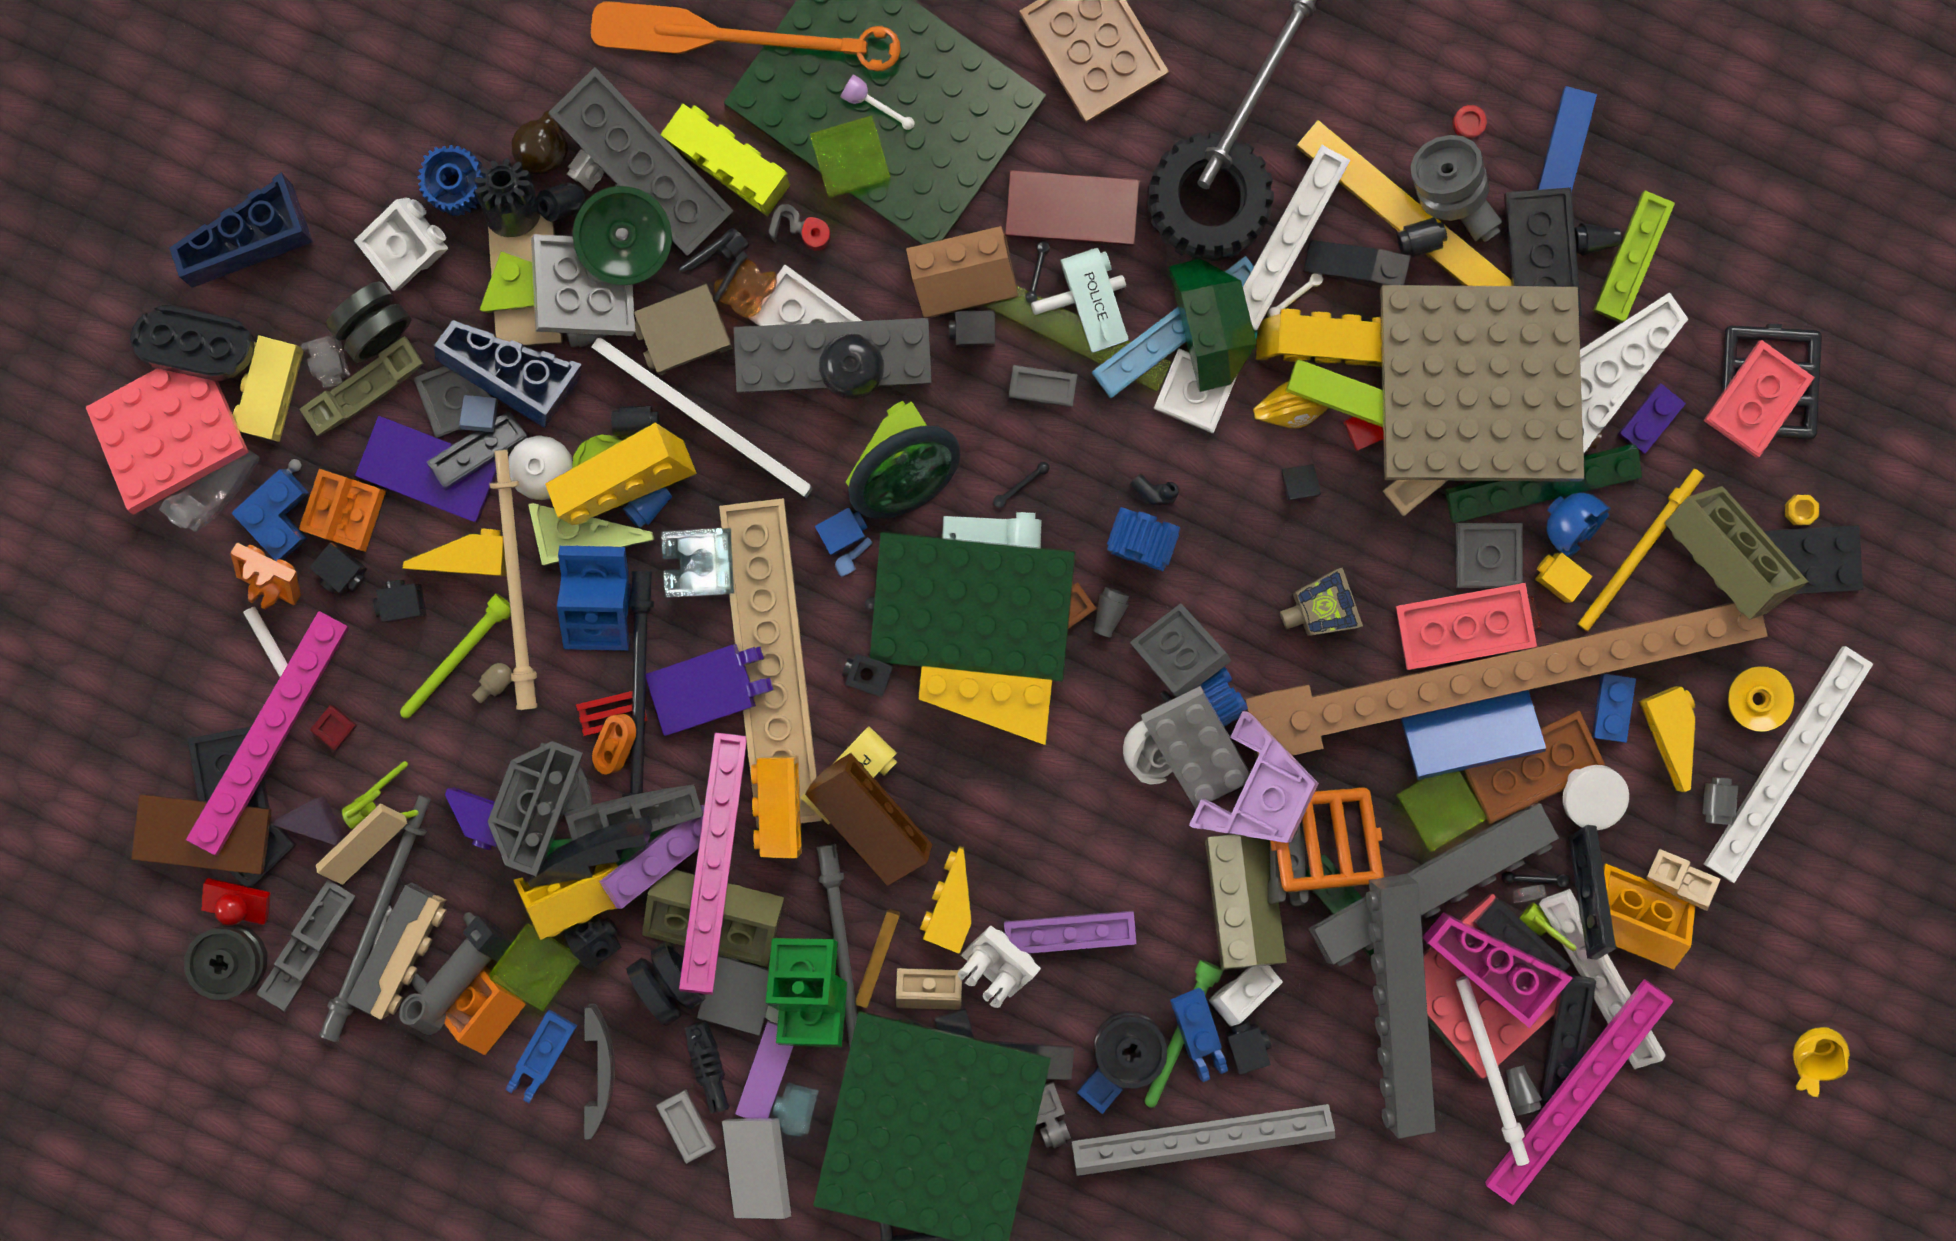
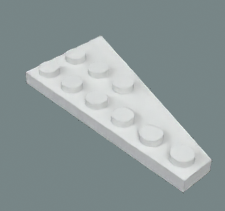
[1580,293,1688,453]

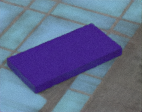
[355,416,497,523]

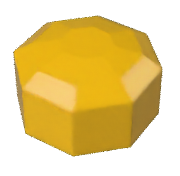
[1785,495,1819,525]

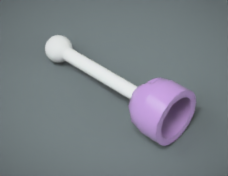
[840,74,915,130]

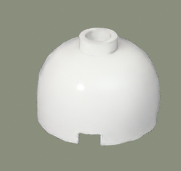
[508,435,573,500]
[1123,720,1173,784]

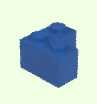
[232,469,309,561]

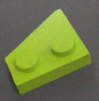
[479,251,534,313]

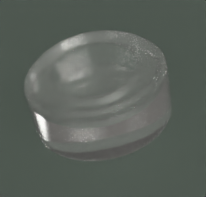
[1512,884,1547,903]

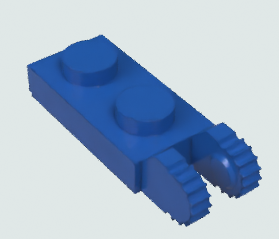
[1170,987,1228,1082]
[505,1010,577,1103]

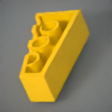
[1256,309,1382,366]
[545,423,697,525]
[919,666,1052,745]

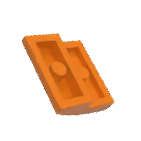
[299,469,386,552]

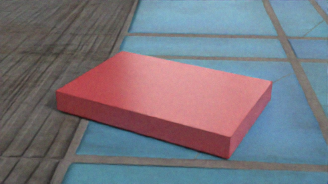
[1703,340,1815,458]

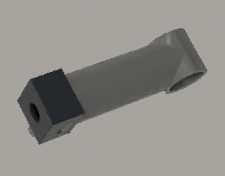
[399,912,513,1035]

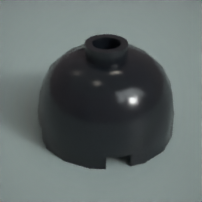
[819,334,884,399]

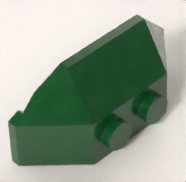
[1168,259,1257,393]

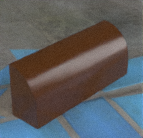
[805,753,932,886]

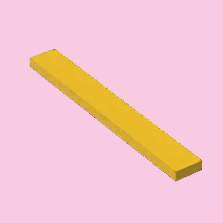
[1296,120,1512,286]

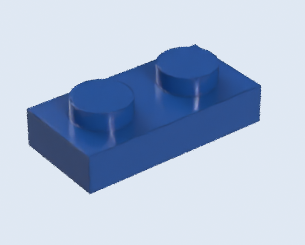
[1592,674,1636,743]

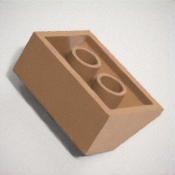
[906,226,1019,318]

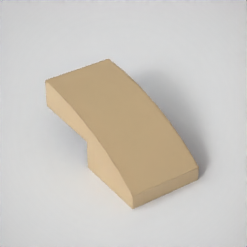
[1647,849,1721,911]

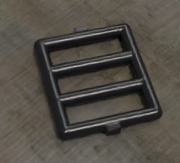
[1721,324,1822,441]

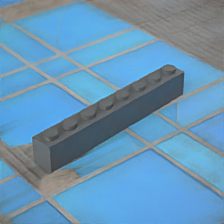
[1308,804,1559,966]
[1366,874,1436,1139]

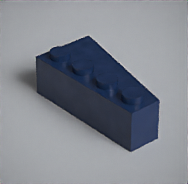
[169,172,313,288]
[434,320,582,428]

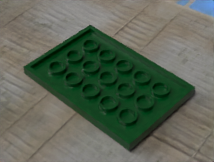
[870,532,1076,682]

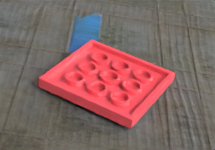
[86,368,249,515]
[1423,894,1558,1079]

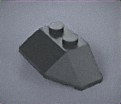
[488,741,583,876]

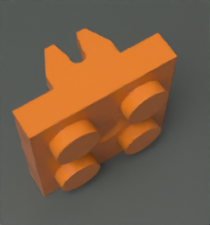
[230,543,301,609]

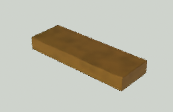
[855,909,900,1008]

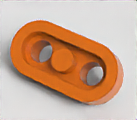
[592,714,636,774]

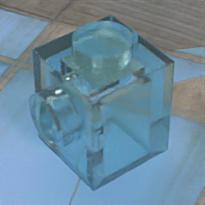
[772,1083,819,1136]

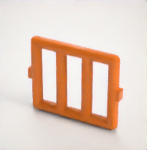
[1270,788,1384,892]

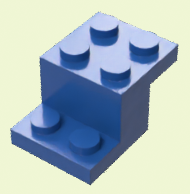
[557,545,631,650]

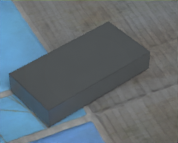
[1009,365,1077,407]

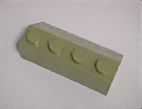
[1665,486,1808,620]
[1205,834,1287,970]
[642,869,784,967]

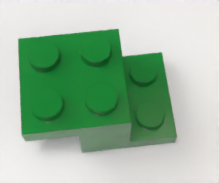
[766,938,848,1047]

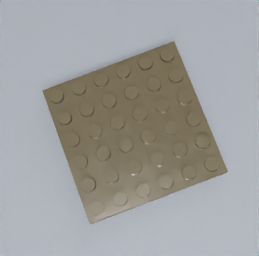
[1380,285,1584,481]

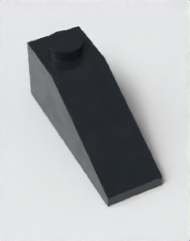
[1303,240,1410,290]

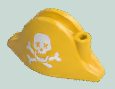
[1253,381,1329,428]

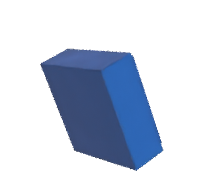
[1077,1067,1123,1114]

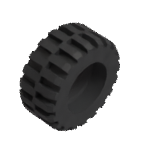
[1147,131,1274,262]

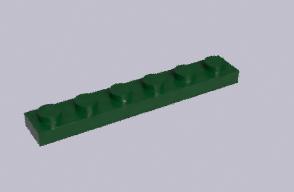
[1446,444,1642,523]

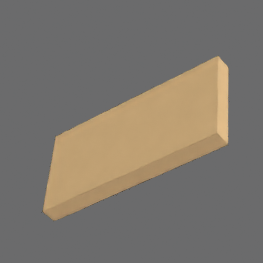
[488,215,563,346]

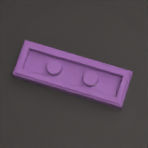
[735,1020,793,1118]

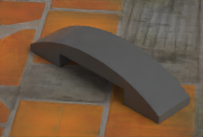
[584,1004,615,1139]

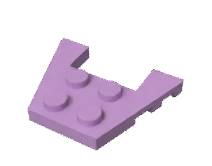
[1189,711,1319,843]

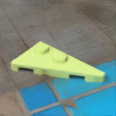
[528,503,654,566]

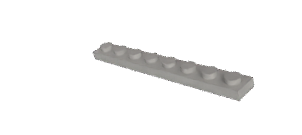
[1072,1104,1335,1176]

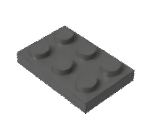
[1130,603,1232,698]

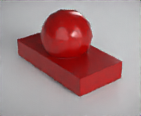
[201,878,271,926]

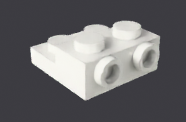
[354,198,448,291]

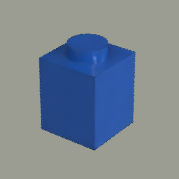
[815,508,868,556]

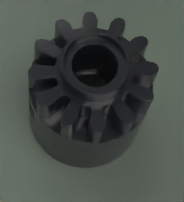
[474,158,540,237]

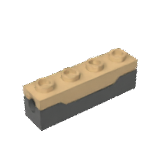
[347,883,447,1020]

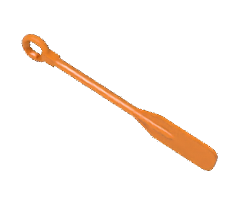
[591,2,901,71]

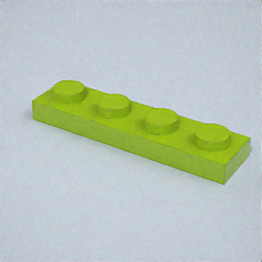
[1593,190,1675,323]

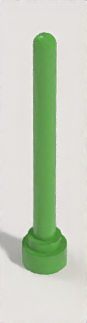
[1145,960,1224,1108]

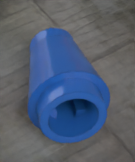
[623,487,672,529]

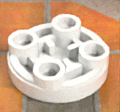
[1563,765,1629,830]

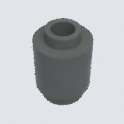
[1460,200,1502,243]
[1702,777,1738,825]

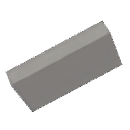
[656,1089,716,1164]

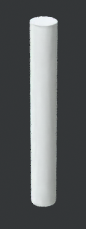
[1031,275,1126,315]
[243,606,288,677]

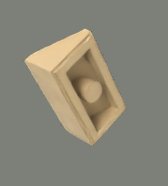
[896,968,962,1010]

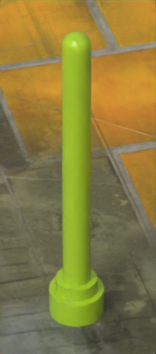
[400,593,511,718]

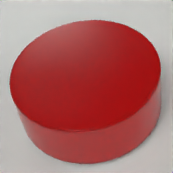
[1453,105,1487,139]

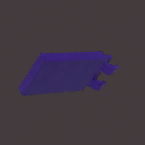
[646,644,774,736]

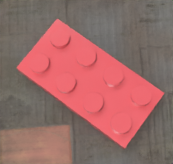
[1395,583,1537,670]

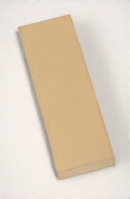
[316,803,407,885]

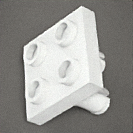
[958,926,1041,1008]

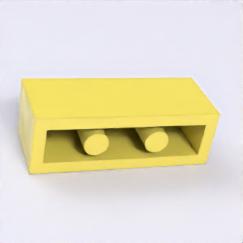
[233,335,304,442]

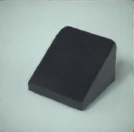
[1281,464,1321,501]

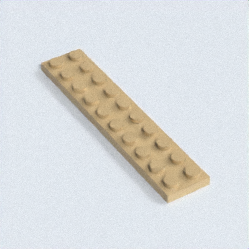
[719,498,822,828]

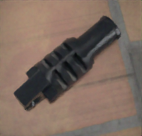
[685,1021,730,1113]

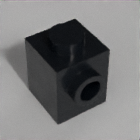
[949,311,995,348]
[309,543,367,594]
[373,580,427,623]
[1225,1021,1272,1075]

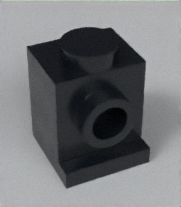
[842,654,894,697]

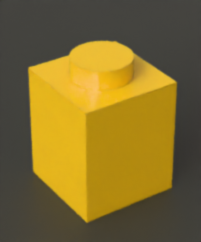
[1535,552,1593,603]

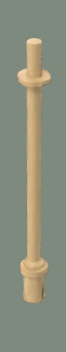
[489,450,537,710]

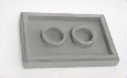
[722,1118,791,1219]

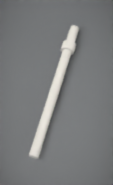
[1455,976,1530,1166]

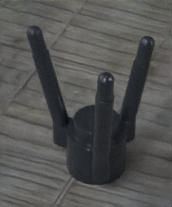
[679,227,749,303]

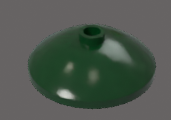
[573,186,672,285]

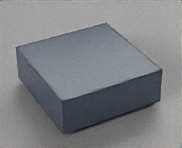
[459,395,498,432]

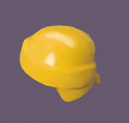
[1793,1027,1850,1097]

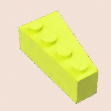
[660,104,790,217]

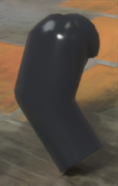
[1130,474,1179,505]

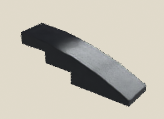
[528,816,653,887]

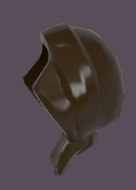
[511,110,568,174]

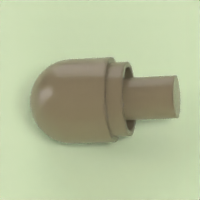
[472,663,512,703]

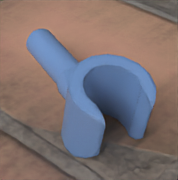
[835,537,873,577]

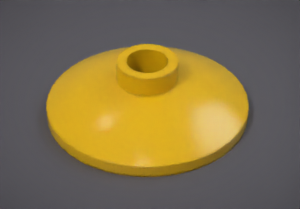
[1728,667,1794,731]

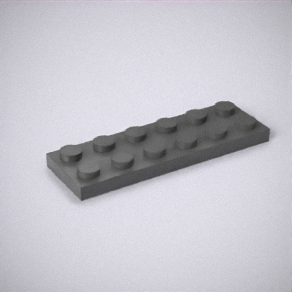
[548,67,733,256]
[734,318,931,393]

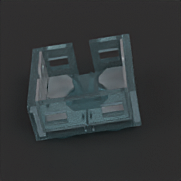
[661,528,734,597]

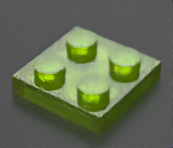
[810,115,891,198]
[1396,771,1487,851]
[489,923,580,1011]

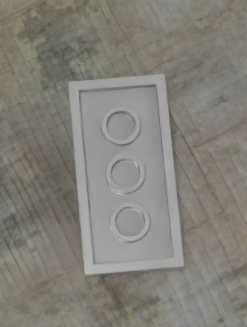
[1141,686,1250,809]

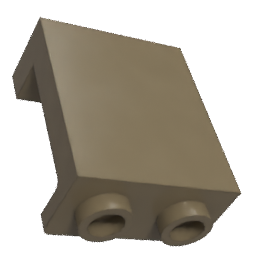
[634,284,733,376]

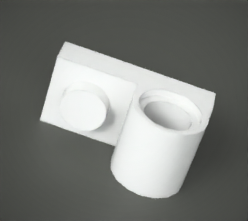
[1209,965,1283,1026]

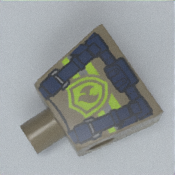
[1280,567,1363,636]

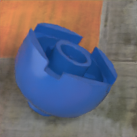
[1547,492,1611,557]

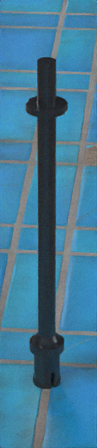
[622,571,654,797]

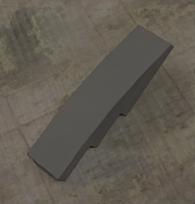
[564,784,703,841]
[256,880,356,1012]

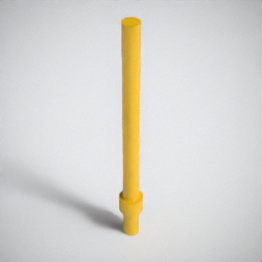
[1578,469,1704,632]

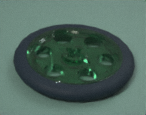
[848,426,960,519]

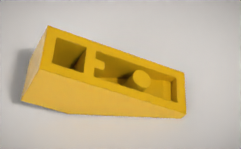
[403,529,507,576]
[1638,686,1695,792]

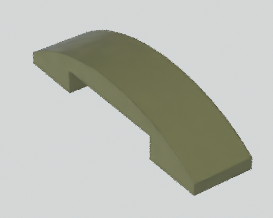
[299,336,424,436]

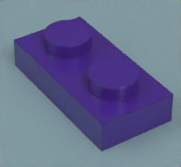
[1617,383,1686,455]

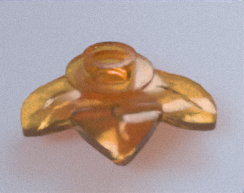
[714,259,777,317]

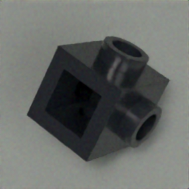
[563,914,622,970]

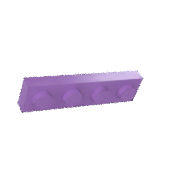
[599,805,705,909]
[1004,911,1136,953]

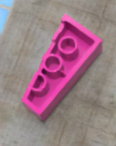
[1422,912,1572,1028]

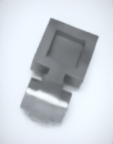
[1036,1082,1071,1148]

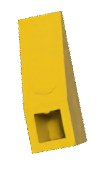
[920,846,971,953]

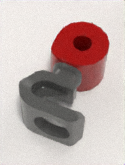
[769,204,831,251]

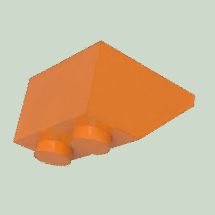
[444,966,526,1055]

